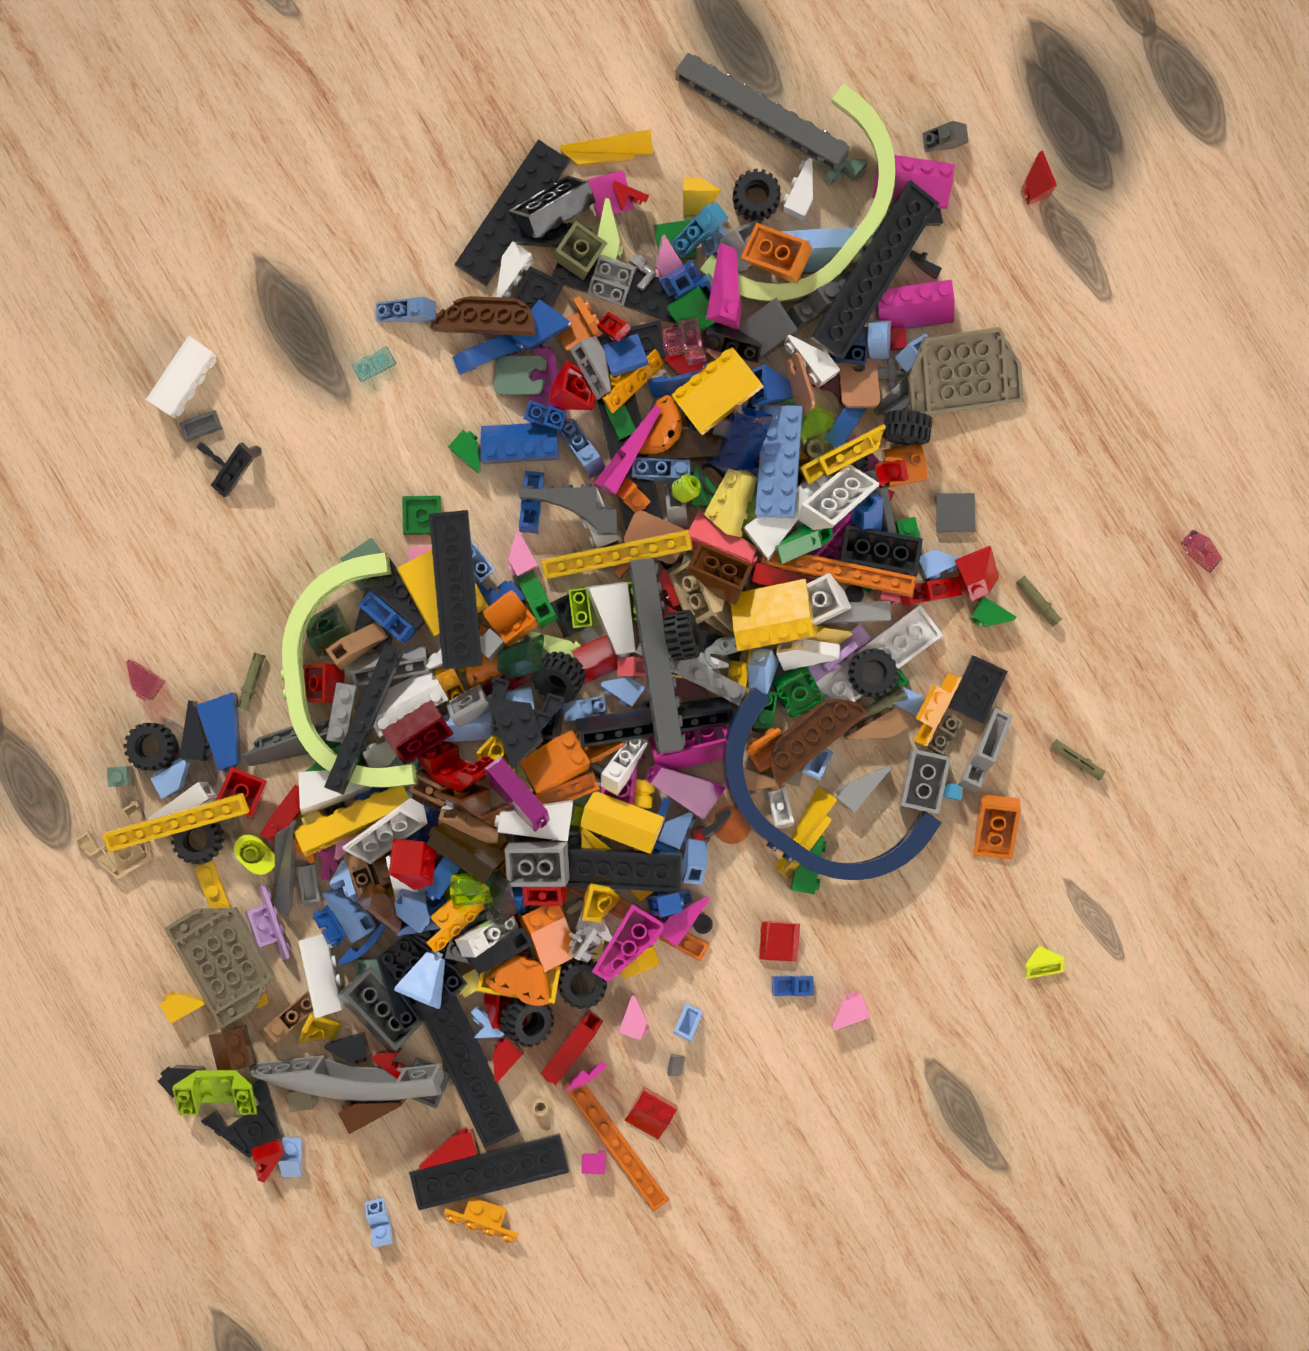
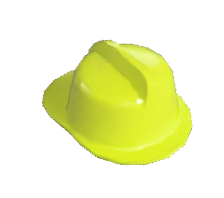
[234,835,275,875]

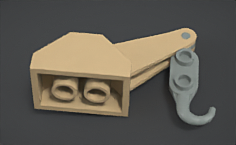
[669,560,739,668]

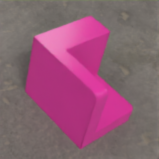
[581,1150,606,1174]

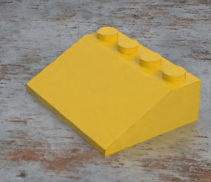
[672,347,764,435]
[396,549,488,637]
[731,579,817,651]

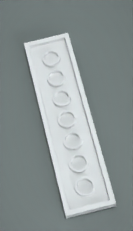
[807,605,943,712]

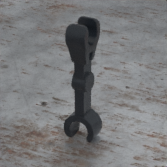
[197,442,225,466]

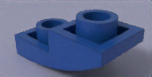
[523,400,567,431]

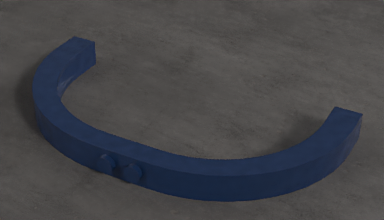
[723,687,942,880]

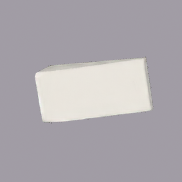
[767,786,794,829]

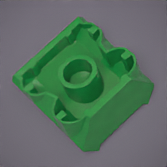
[772,666,825,718]

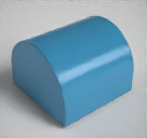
[943,783,962,801]

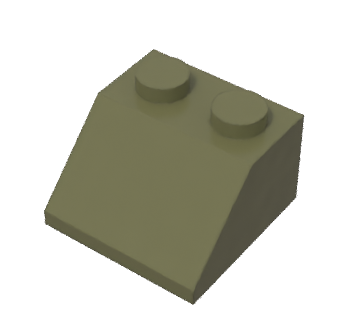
[552,221,607,280]

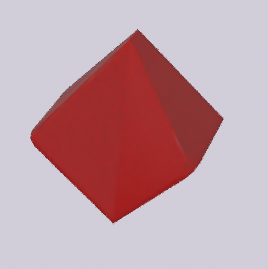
[890,328,907,351]

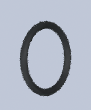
[699,463,725,497]

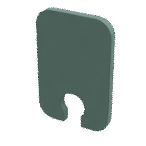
[494,356,546,395]

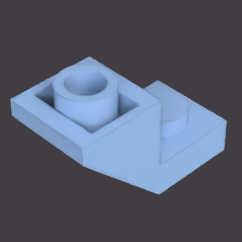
[365,1197,393,1248]

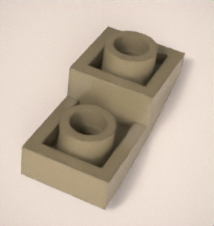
[925,712,963,755]

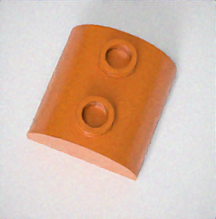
[881,444,927,488]

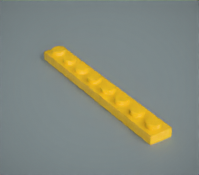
[541,529,693,579]
[102,793,249,852]
[194,860,270,1010]

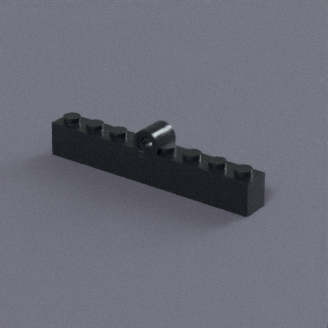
[576,697,733,748]

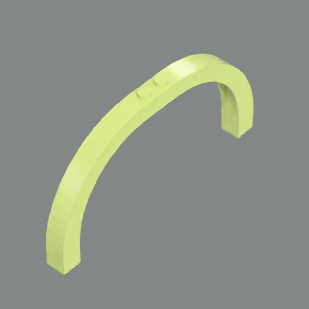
[700,83,895,303]
[281,553,418,788]

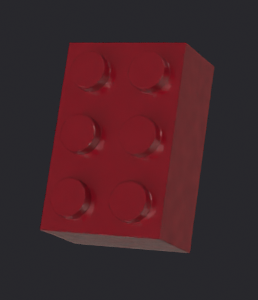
[382,700,454,765]

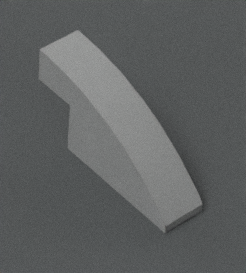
[821,601,891,624]
[958,708,1013,793]

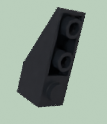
[703,322,762,363]
[468,927,533,974]

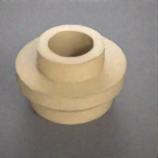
[531,1097,550,1117]

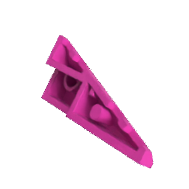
[592,405,662,496]

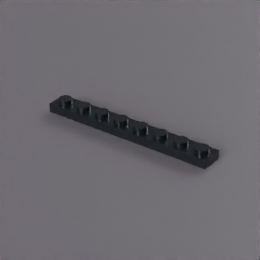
[324,644,405,795]

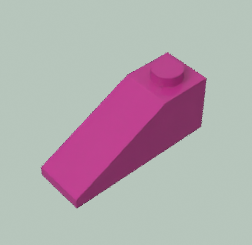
[660,896,710,947]

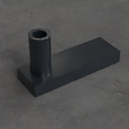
[211,442,262,498]

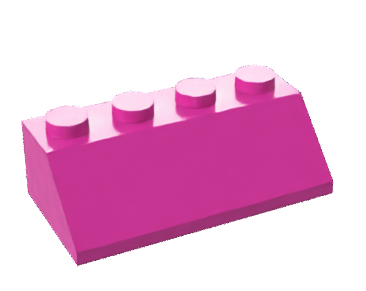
[872,155,955,209]
[875,280,955,329]
[649,726,727,770]

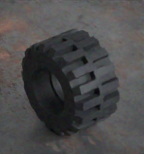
[732,168,781,222]
[882,410,933,445]
[663,609,701,662]
[848,648,898,698]
[533,651,586,703]
[123,722,178,771]
[171,822,225,864]
[558,959,607,1009]
[500,997,554,1047]

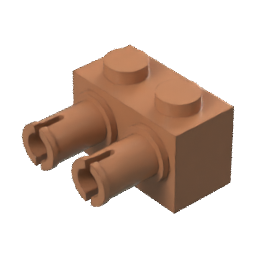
[408,768,446,819]

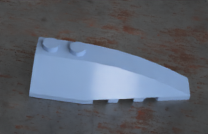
[781,228,866,274]
[442,687,536,742]

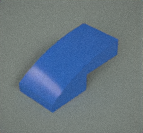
[772,976,814,996]

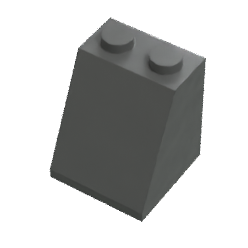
[738,297,798,361]

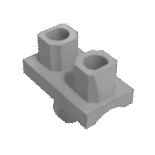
[568,925,603,962]

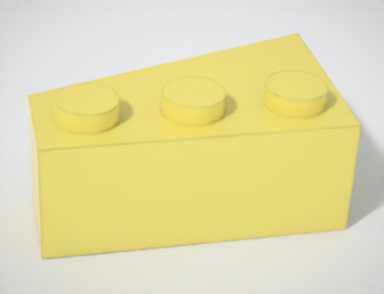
[704,465,757,537]

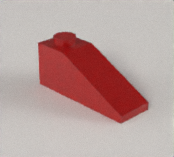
[260,784,301,844]
[419,1127,478,1170]

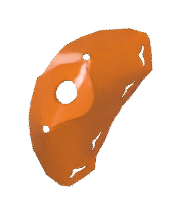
[638,395,682,454]
[466,622,508,687]
[485,954,550,1006]

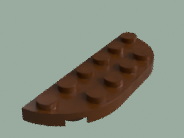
[430,296,536,336]
[770,699,868,787]

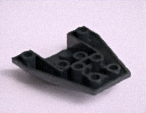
[376,934,467,1032]

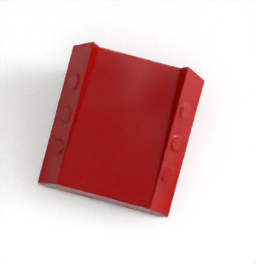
[759,921,800,962]

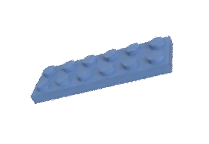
[755,405,803,518]

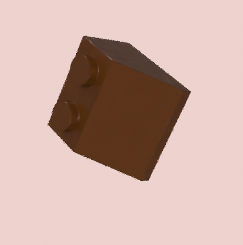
[434,784,491,817]
[208,1025,256,1070]

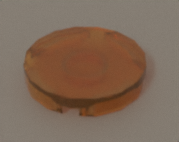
[713,806,751,844]

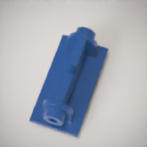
[313,904,346,947]

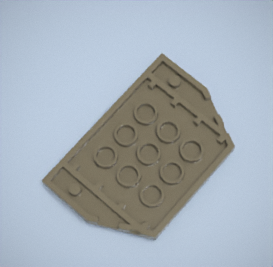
[908,327,1024,415]
[164,907,275,1029]

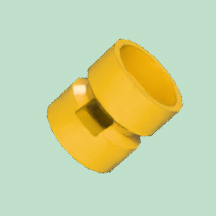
[633,779,655,809]

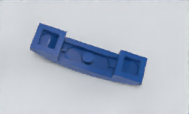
[452,335,526,375]
[647,364,708,398]
[338,918,387,965]

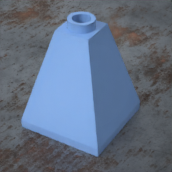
[394,950,445,1009]

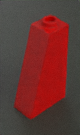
[750,563,815,588]
[540,1009,604,1086]

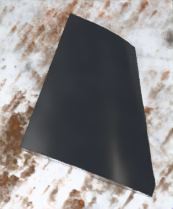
[550,587,585,638]

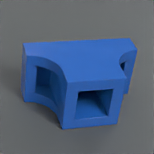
[659,260,702,297]
[852,492,883,531]

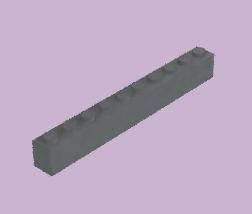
[675,53,850,173]
[628,558,686,755]

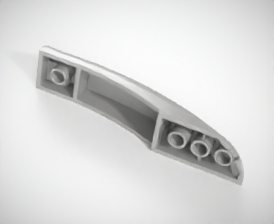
[249,1055,444,1101]

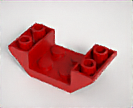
[417,741,495,792]

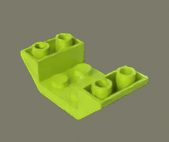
[568,582,637,628]
[173,1070,257,1115]

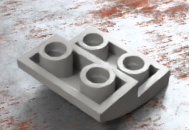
[587,255,636,306]

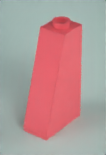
[689,510,758,568]

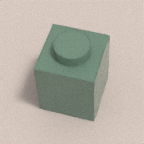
[107,766,134,787]

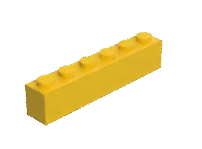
[294,786,409,857]

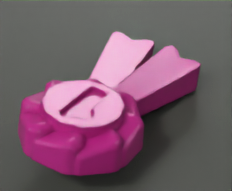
[316,844,339,880]

